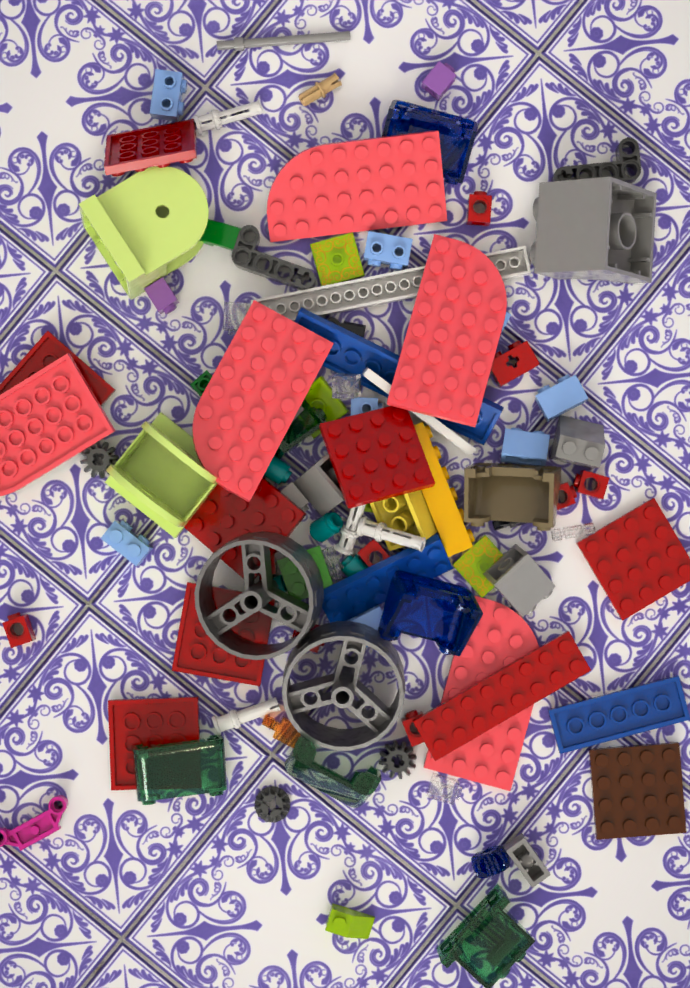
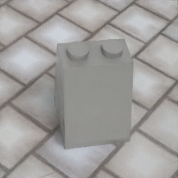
[549,415,605,469]
[293,453,344,516]
[483,544,556,617]

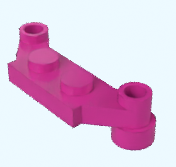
[0,795,68,851]

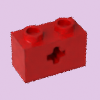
[490,340,540,388]

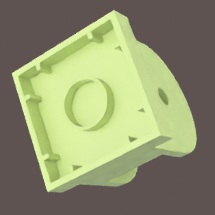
[79,166,209,300]
[105,412,217,538]

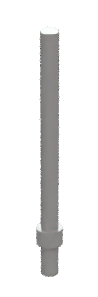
[217,31,350,51]

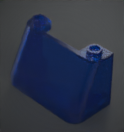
[382,100,479,185]
[378,570,483,656]

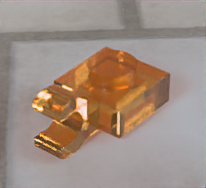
[262,715,300,748]

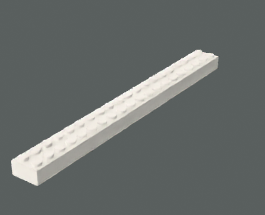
[251,246,531,321]

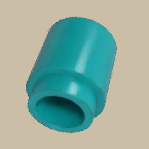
[264,456,292,485]
[310,512,343,542]
[341,554,369,577]

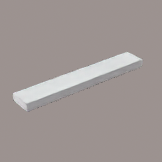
[362,367,476,455]

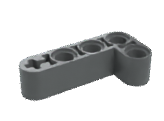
[551,137,641,184]
[231,225,316,290]

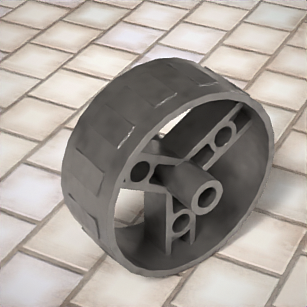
[194,531,324,660]
[281,621,405,751]

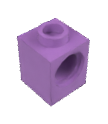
[421,61,456,101]
[144,277,179,314]

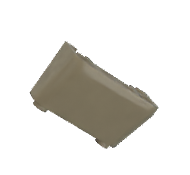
[464,463,561,531]

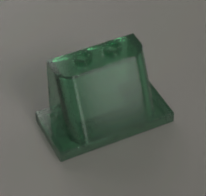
[436,884,535,988]

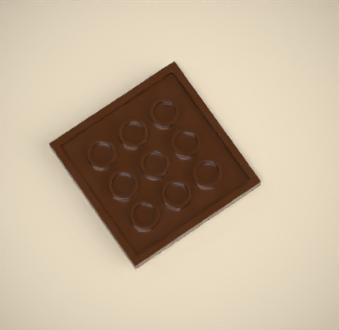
[589,742,686,840]

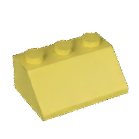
[369,490,437,551]

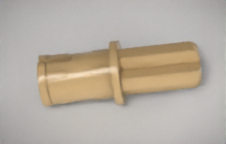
[298,73,342,106]

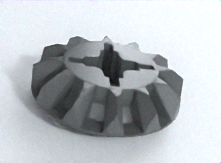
[255,786,290,823]

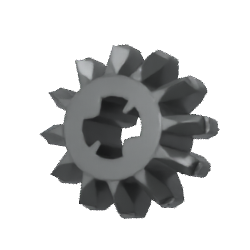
[80,441,119,479]
[379,740,417,779]

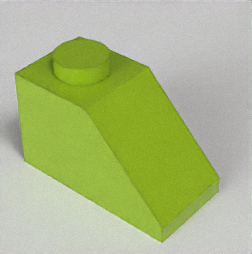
[325,903,375,939]

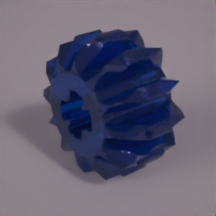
[471,845,510,878]

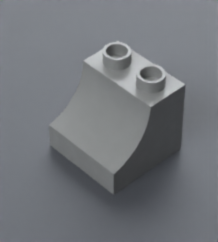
[530,176,657,284]

